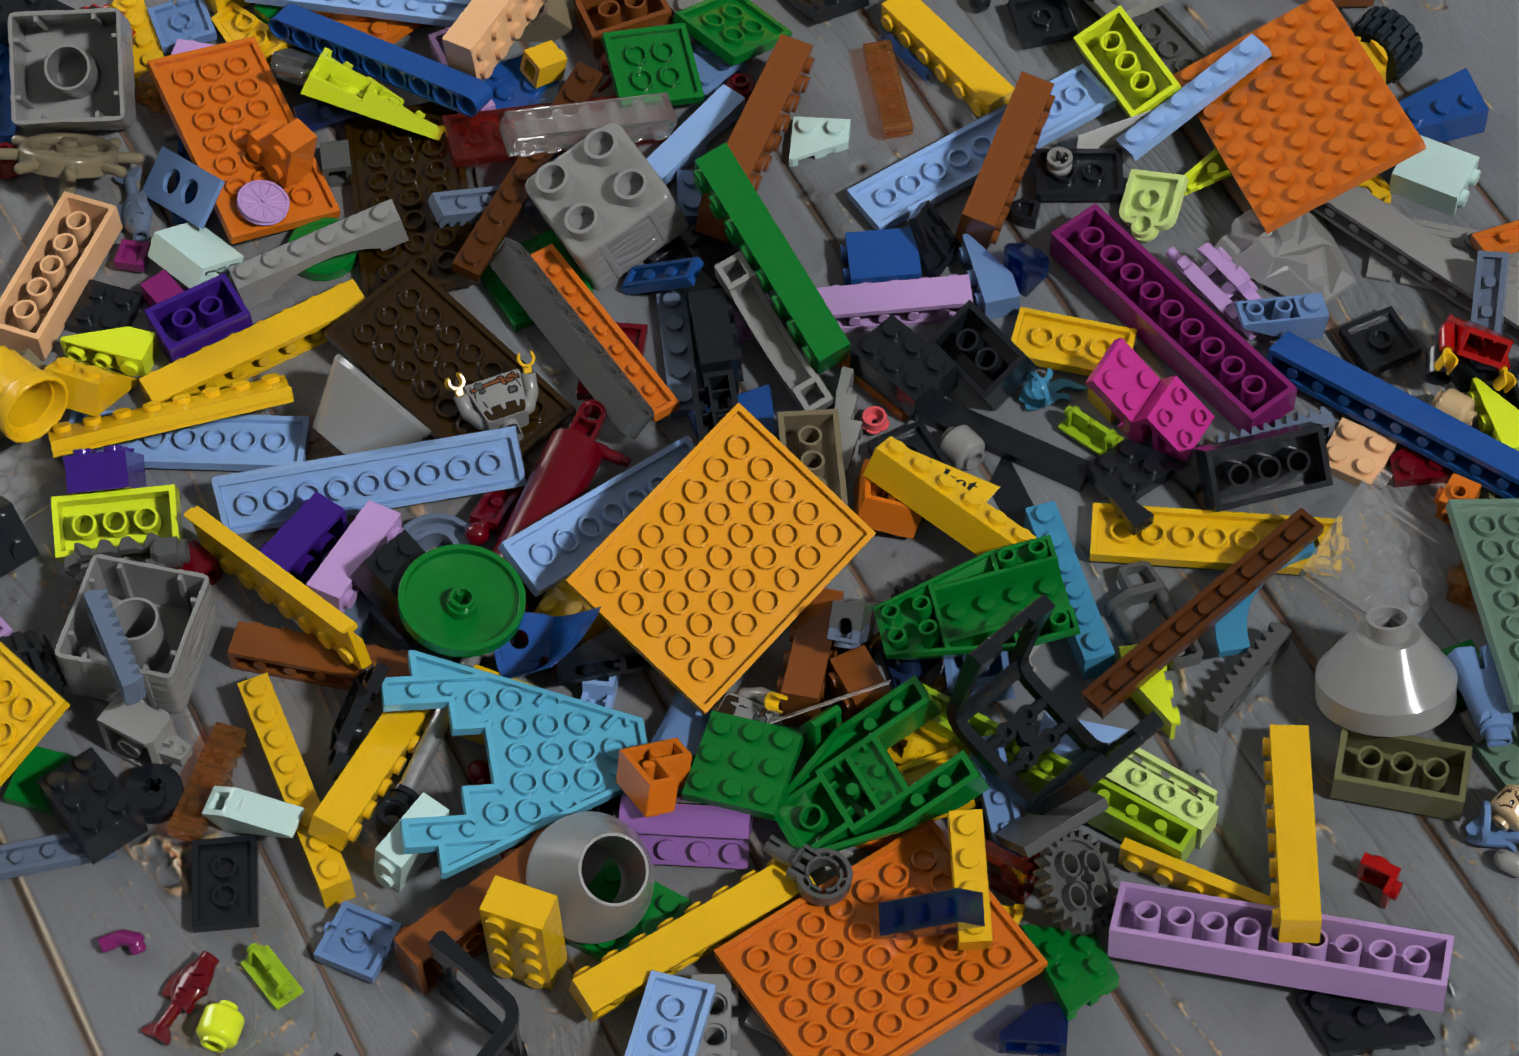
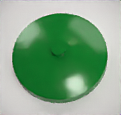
[398,544,526,658]

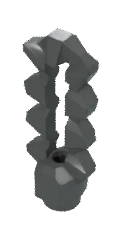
[64,533,190,586]

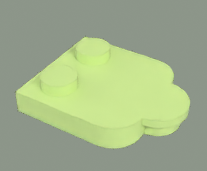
[1119,169,1189,243]

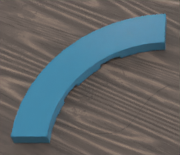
[1214,542,1316,658]

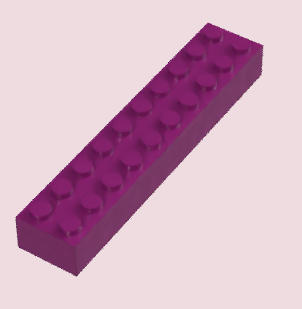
[1049,203,1297,434]

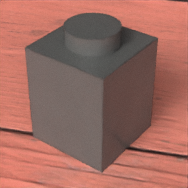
[319,140,352,187]

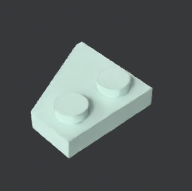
[789,116,851,167]

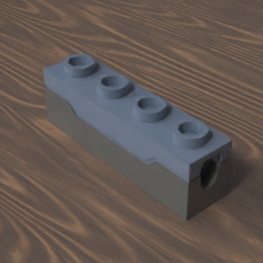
[827,598,879,649]

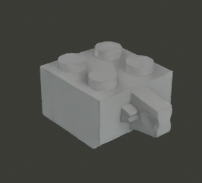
[97,691,193,768]

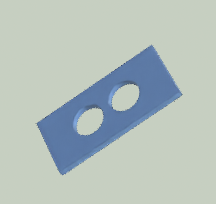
[142,146,225,229]

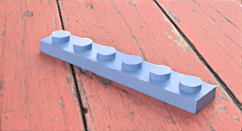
[1116,34,1272,162]

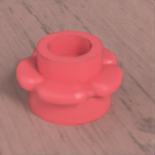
[860,406,889,435]

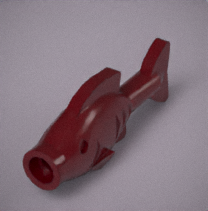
[141,951,219,1046]

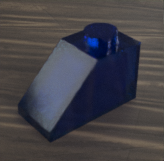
[1004,243,1049,297]
[999,1002,1068,1056]

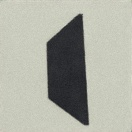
[990,458,1034,528]

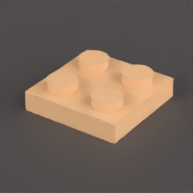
[1326,417,1398,492]

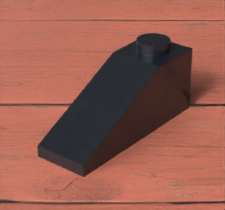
[556,627,651,686]

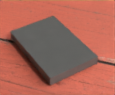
[995,790,1109,858]

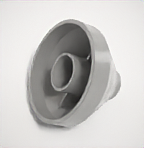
[1315,605,1458,737]

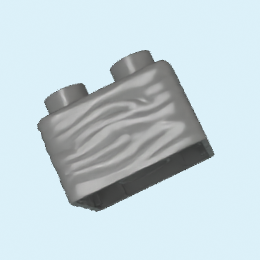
[8,8,136,133]
[525,122,689,290]
[55,554,218,714]

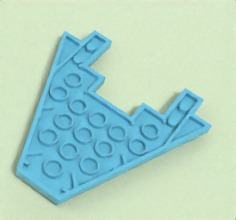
[380,650,648,879]

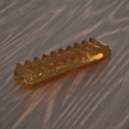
[863,39,913,139]
[166,721,248,842]

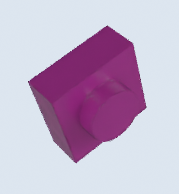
[114,239,151,273]

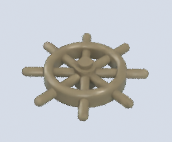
[0,132,145,201]

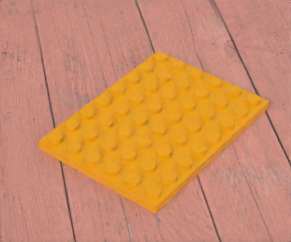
[564,402,876,715]

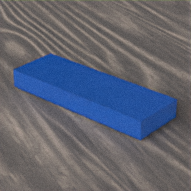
[621,257,704,295]

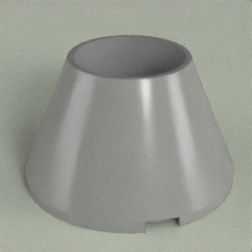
[312,353,432,454]
[526,811,654,944]

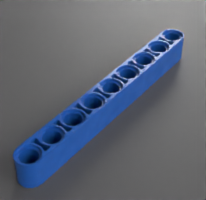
[269,3,493,117]

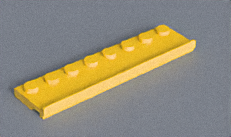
[48,373,294,458]
[184,505,372,670]

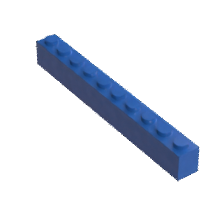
[1266,331,1519,499]

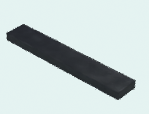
[918,398,1091,492]

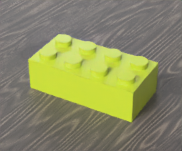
[1073,5,1182,118]
[51,484,183,563]

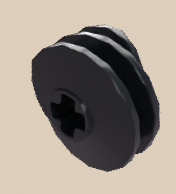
[125,763,185,824]

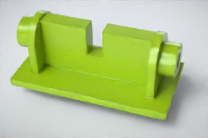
[1057,405,1124,456]
[240,943,304,1011]

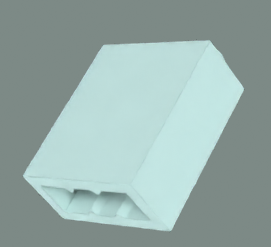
[1389,135,1481,216]
[148,222,244,288]
[374,792,450,893]

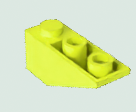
[60,326,161,377]
[1467,377,1519,451]
[1118,644,1180,739]

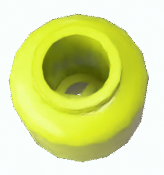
[196,1000,245,1053]

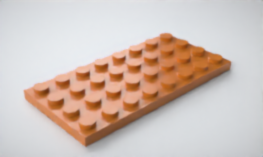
[147,36,341,244]

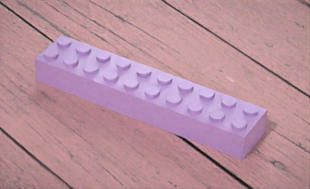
[1108,881,1454,1013]

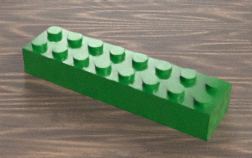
[693,142,850,375]

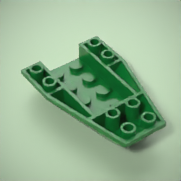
[873,535,1081,660]

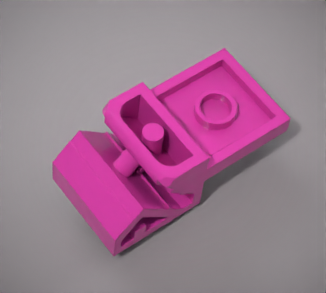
[1085,338,1215,461]

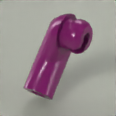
[98,929,147,955]

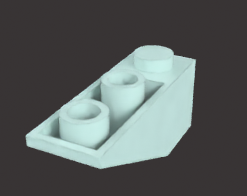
[202,785,305,838]

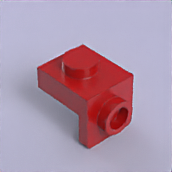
[1356,852,1403,908]

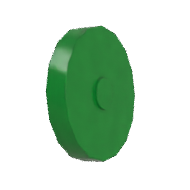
[288,217,359,281]

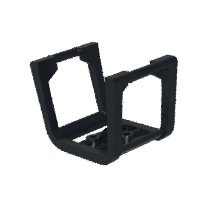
[946,595,1164,815]
[333,931,528,1056]

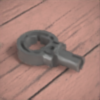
[762,835,853,906]

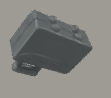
[270,47,353,87]

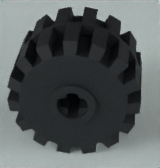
[0,631,66,696]

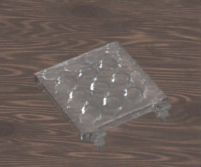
[1299,468,1461,625]

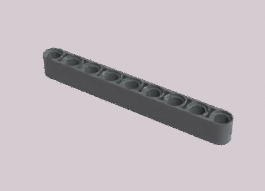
[489,238,654,439]

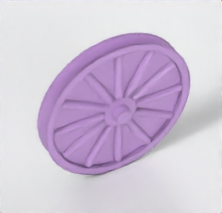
[236,180,290,226]

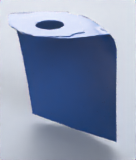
[494,607,601,679]

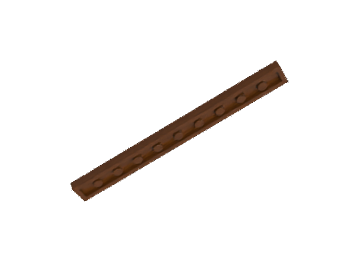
[451,61,604,282]
[1080,508,1324,719]

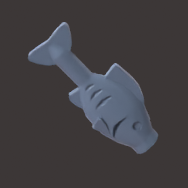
[114,166,153,242]

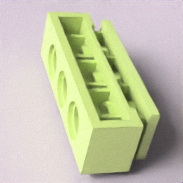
[1104,748,1219,849]

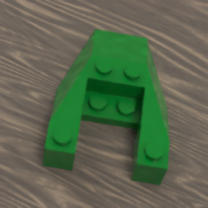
[776,675,990,851]

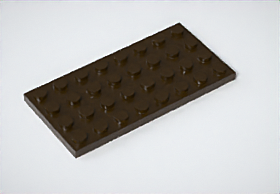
[344,101,481,298]
[324,261,576,459]

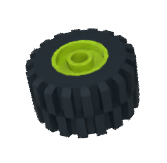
[1350,6,1423,84]

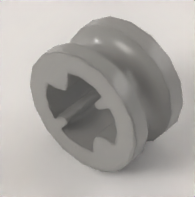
[1046,147,1073,176]

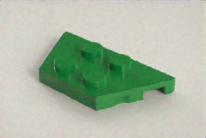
[1021,924,1119,1021]

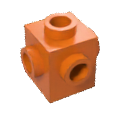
[1433,473,1482,525]

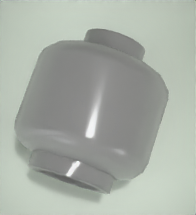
[940,425,985,470]

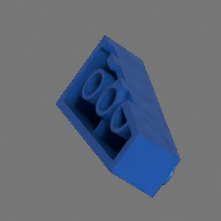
[1399,67,1489,143]

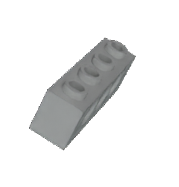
[691,974,739,1056]

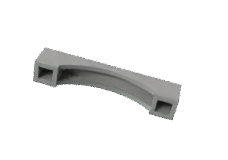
[228,199,409,309]
[714,251,834,411]

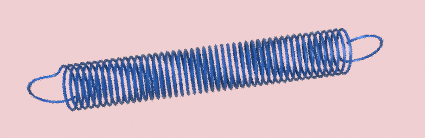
[880,32,936,84]

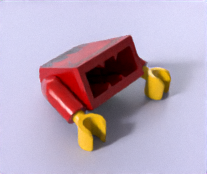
[1434,314,1517,394]

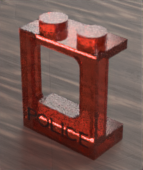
[985,839,1041,905]

